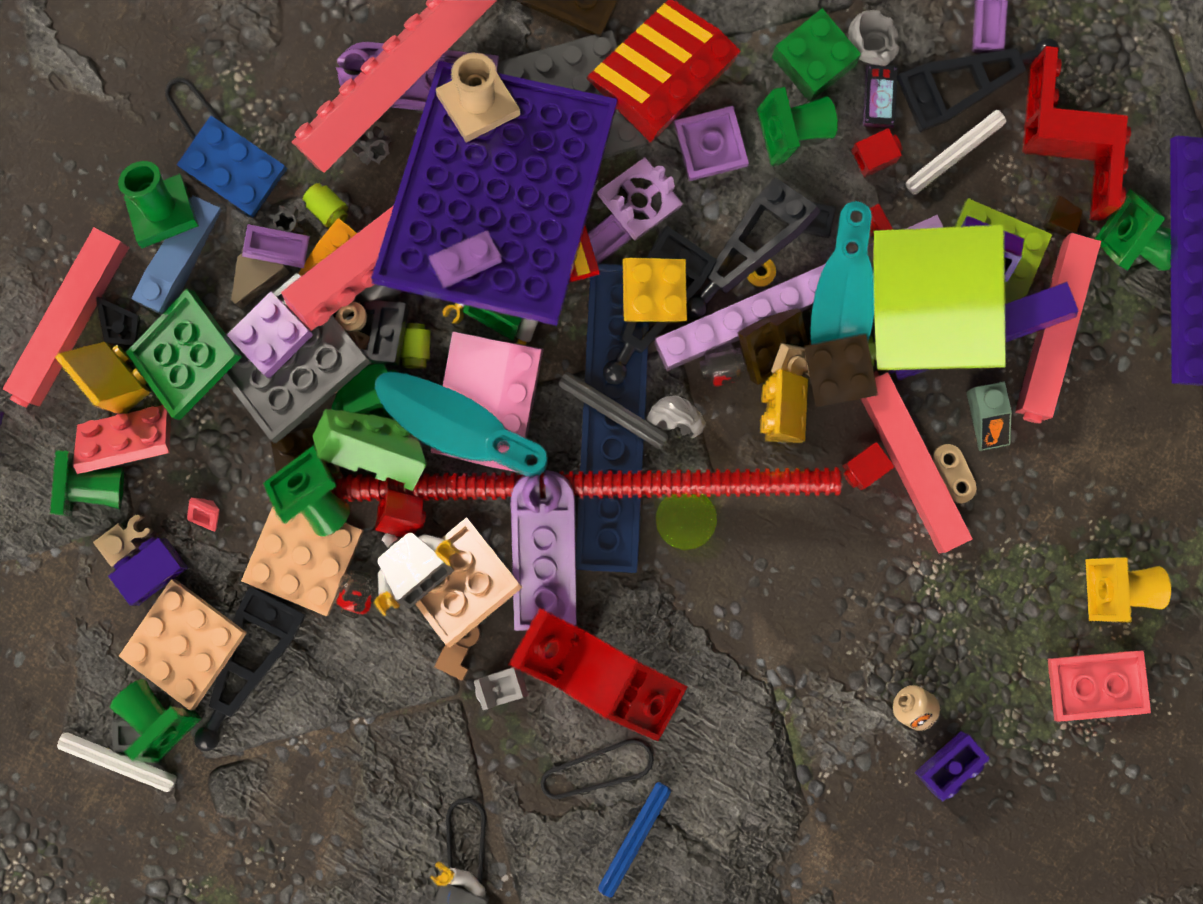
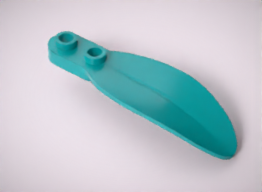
[811,201,874,344]
[375,372,547,477]

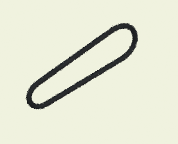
[165,78,228,140]
[541,738,654,799]
[446,798,486,884]

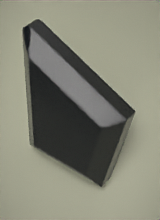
[96,297,140,346]

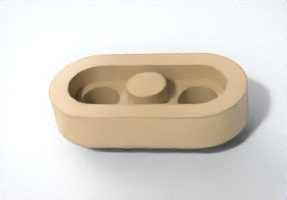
[931,444,977,504]

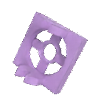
[597,157,683,241]

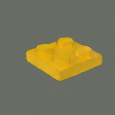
[623,258,687,322]

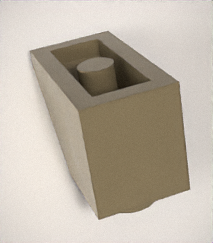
[231,249,290,309]

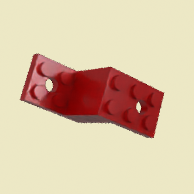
[1022,46,1131,221]
[509,608,688,741]

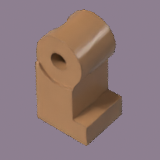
[434,625,481,681]

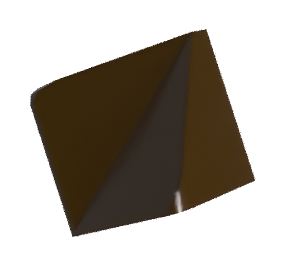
[1042,195,1083,237]

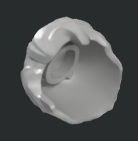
[848,10,899,66]
[647,396,706,438]

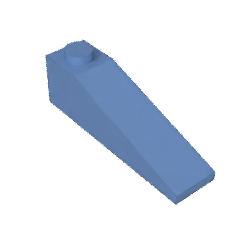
[131,196,221,314]

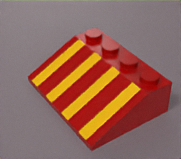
[586,0,741,143]

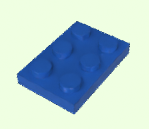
[177,116,287,218]

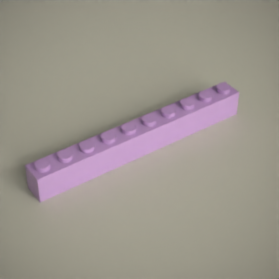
[654,215,943,371]

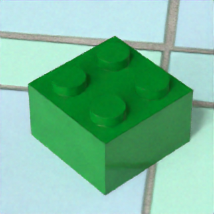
[772,8,861,102]

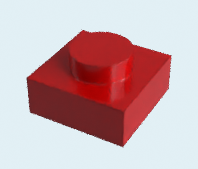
[869,203,893,237]

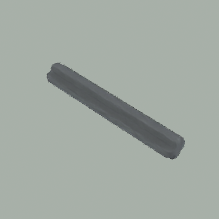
[559,372,668,449]

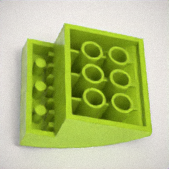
[874,225,1006,370]

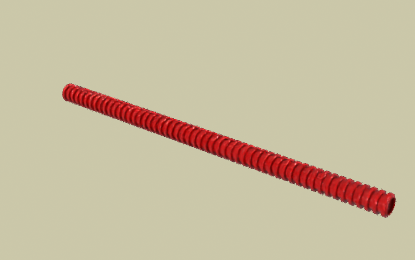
[330,468,842,502]

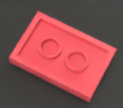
[73,405,171,474]
[1047,650,1151,722]

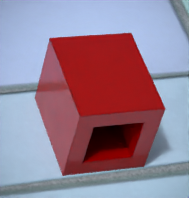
[851,128,902,178]
[842,442,895,490]
[375,489,426,537]

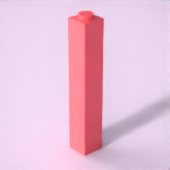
[3,227,129,408]
[1015,233,1101,423]
[861,371,973,553]

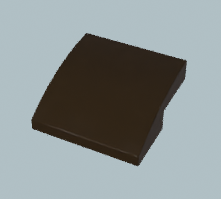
[738,308,809,385]

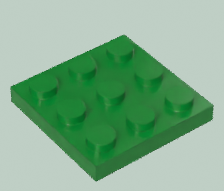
[126,289,242,420]

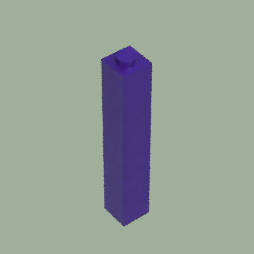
[888,282,1079,381]

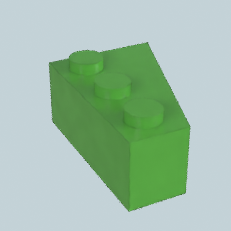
[313,409,427,491]

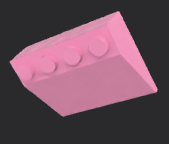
[431,331,544,472]

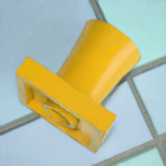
[1085,557,1171,622]

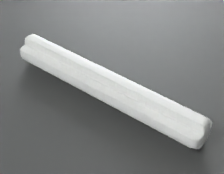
[905,110,1006,195]
[57,733,177,792]

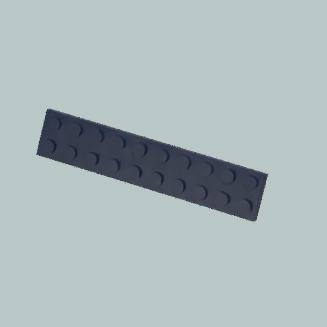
[576,264,649,573]

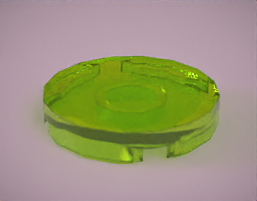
[655,494,717,550]

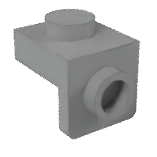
[474,667,529,710]

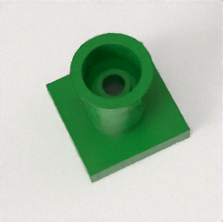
[757,87,838,167]
[118,161,199,249]
[1095,189,1171,271]
[263,446,350,536]
[50,450,124,516]
[110,679,202,763]

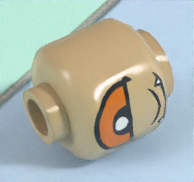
[893,685,940,731]

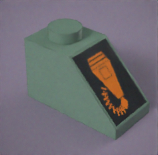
[966,381,1012,451]

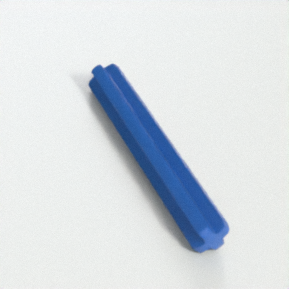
[598,782,671,898]

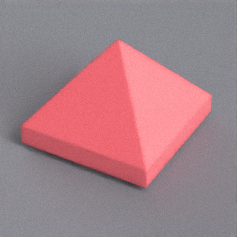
[187,497,220,532]

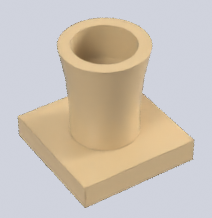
[435,53,520,143]

